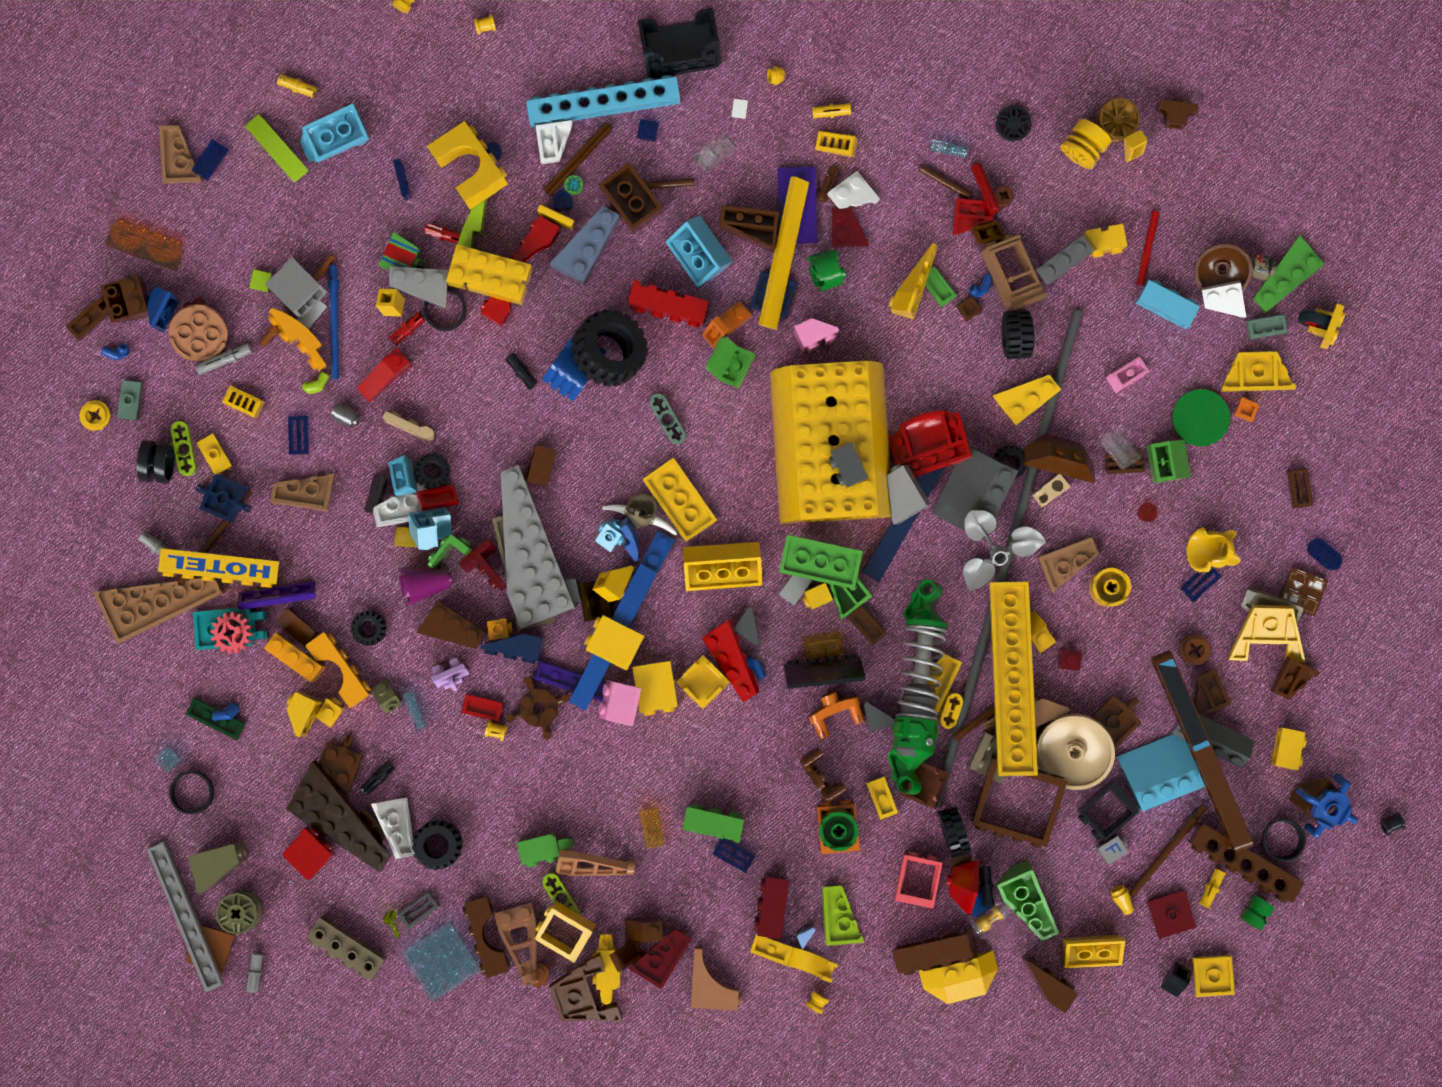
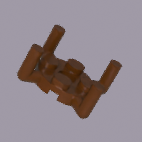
[506,677,570,739]
[800,748,847,802]

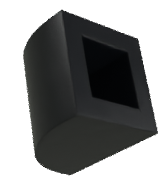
[1160,962,1192,997]

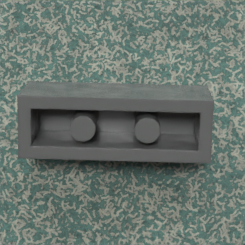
[1036,234,1097,285]

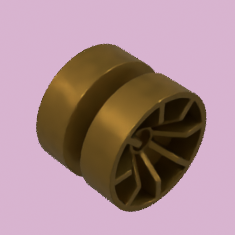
[1095,98,1140,143]

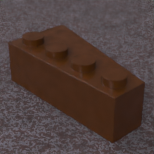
[892,927,978,975]

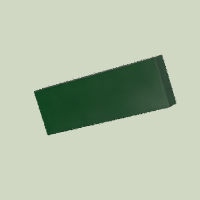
[185,697,246,740]

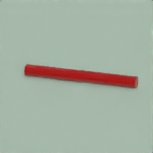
[1136,211,1160,286]

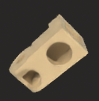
[1032,474,1071,508]

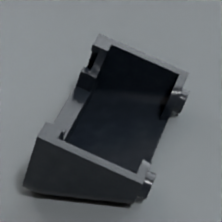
[638,8,721,78]

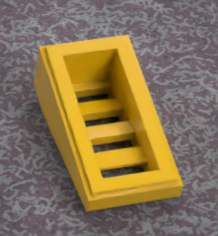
[1124,130,1147,163]
[815,131,858,157]
[222,386,265,419]

